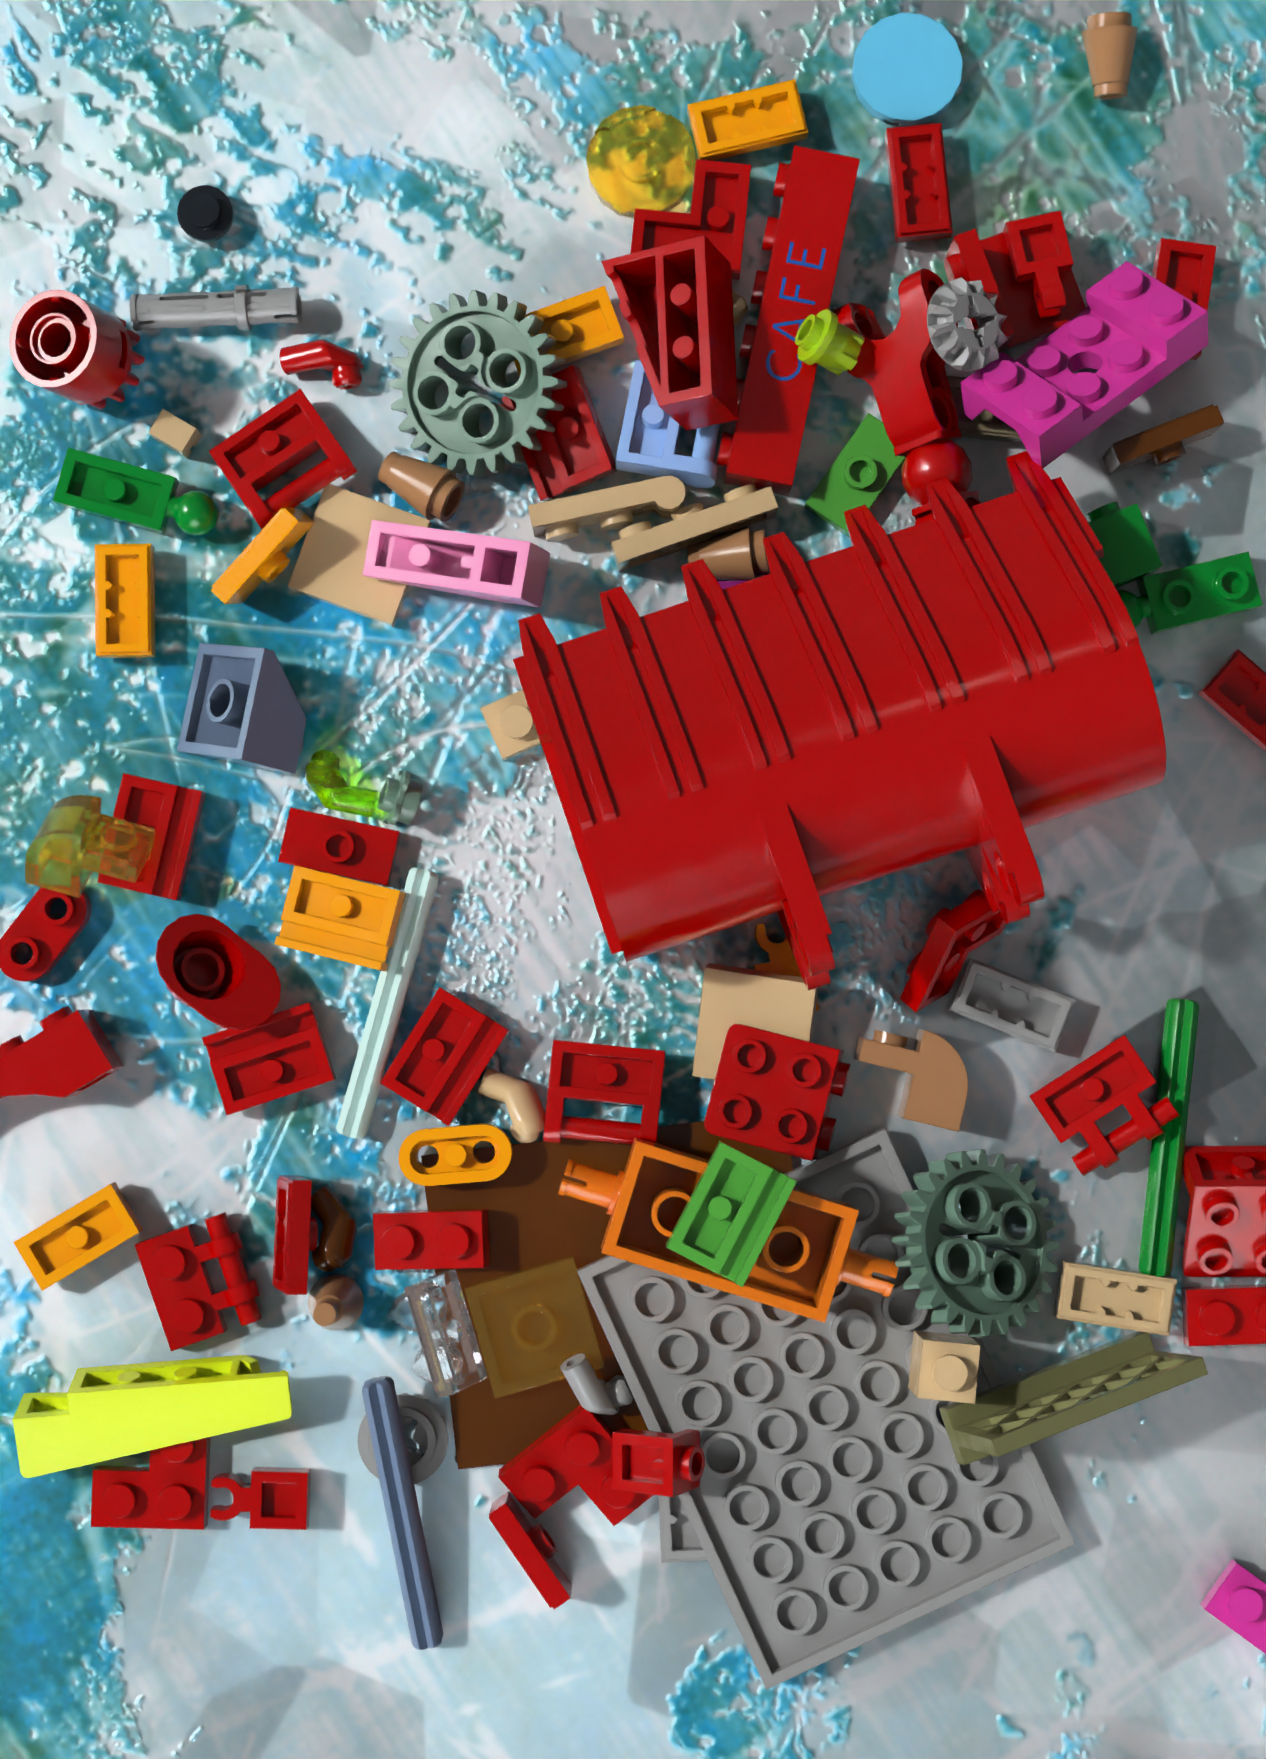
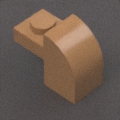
[854,1029,968,1132]

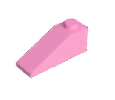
[363,520,550,608]

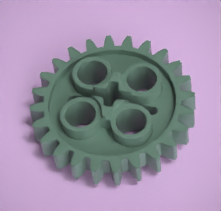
[388,290,567,477]
[892,1149,1060,1337]

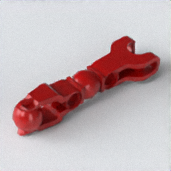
[833,268,981,525]

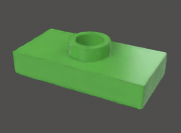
[804,413,906,538]

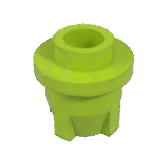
[795,309,864,376]

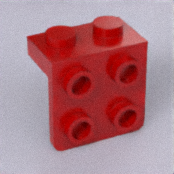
[944,229,1086,353]
[704,1024,851,1161]

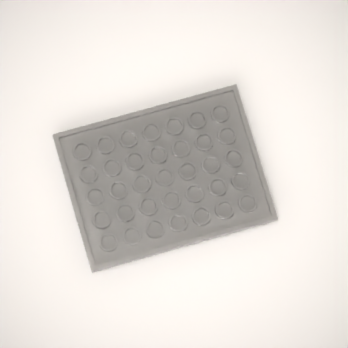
[577,1128,1075,1690]

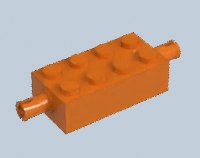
[558,1137,898,1323]

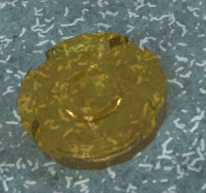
[586,105,696,218]

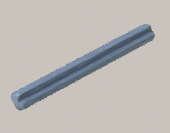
[362,1376,443,1650]

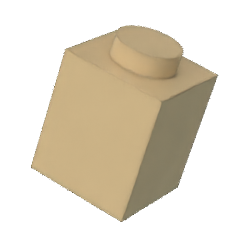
[908,1330,981,1404]

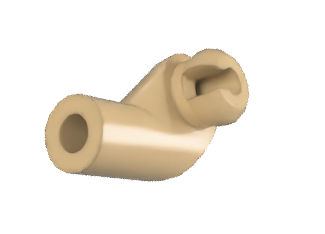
[478,1067,545,1143]

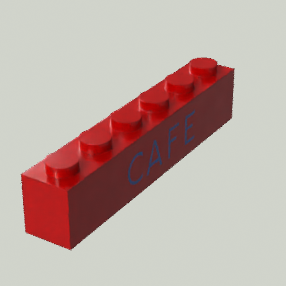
[716,145,860,497]

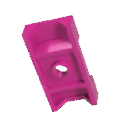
[960,261,1208,468]

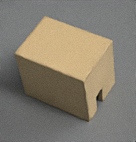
[148,409,202,459]

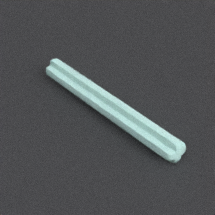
[336,867,439,1139]

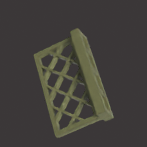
[939,1331,1208,1465]

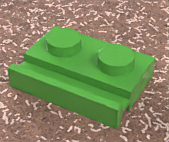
[666,1140,797,1287]

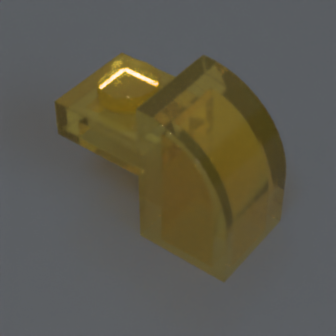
[25,795,155,898]

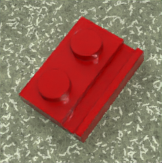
[501,365,618,502]
[97,773,206,901]
[380,987,509,1126]
[202,1002,337,1115]

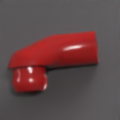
[279,339,364,390]

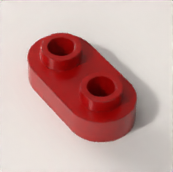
[0,881,91,981]

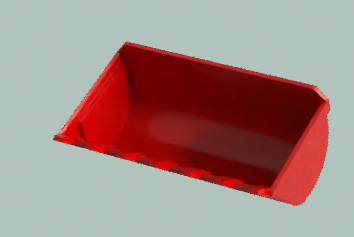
[513,451,1166,991]

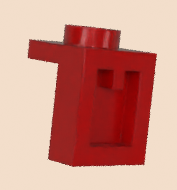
[612,1428,705,1497]

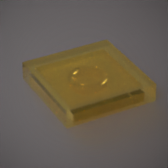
[465,1256,604,1399]

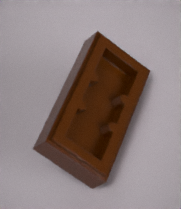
[1102,404,1224,475]

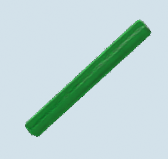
[1138,998,1200,1277]

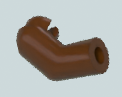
[311,1184,357,1272]

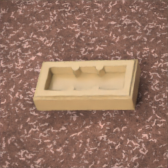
[1054,1260,1177,1336]

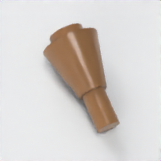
[308,1274,364,1331]

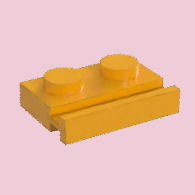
[274,865,406,972]

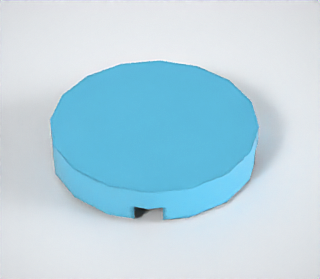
[851,13,963,127]

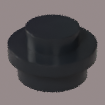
[177,185,234,242]

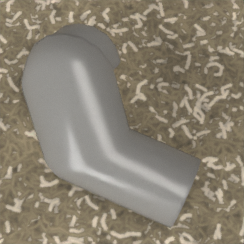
[560,1353,634,1415]

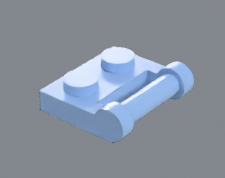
[615,360,720,489]

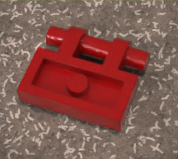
[1029,1034,1179,1176]
[135,1212,262,1351]

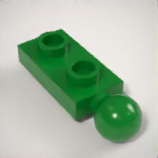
[53,448,219,536]
[1117,551,1263,634]

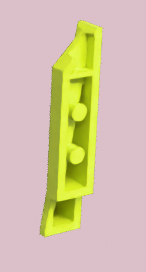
[13,1355,292,1478]

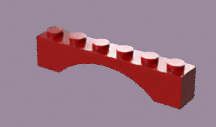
[0,1006,124,1098]

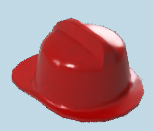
[155,914,281,1030]

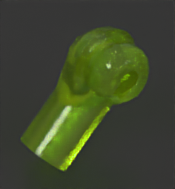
[305,750,378,818]

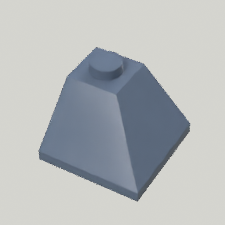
[177,643,307,774]

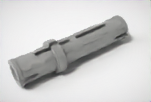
[129,285,302,331]

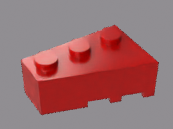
[601,235,739,431]

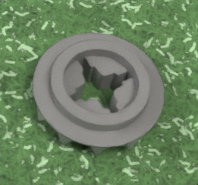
[927,277,1008,372]
[358,1393,449,1484]

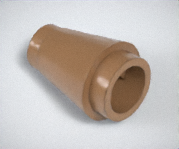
[1081,12,1138,100]
[378,451,465,522]
[687,526,770,581]

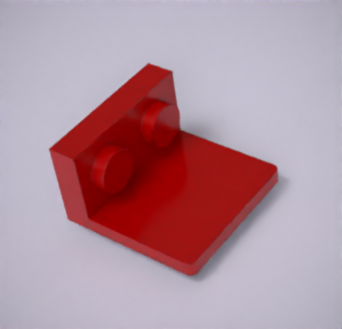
[1181,1146,1266,1277]

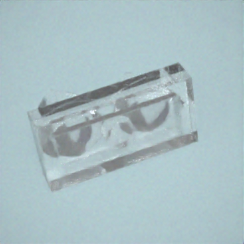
[386,1269,488,1398]

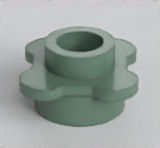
[377,770,423,825]

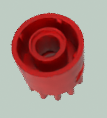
[9,290,145,409]

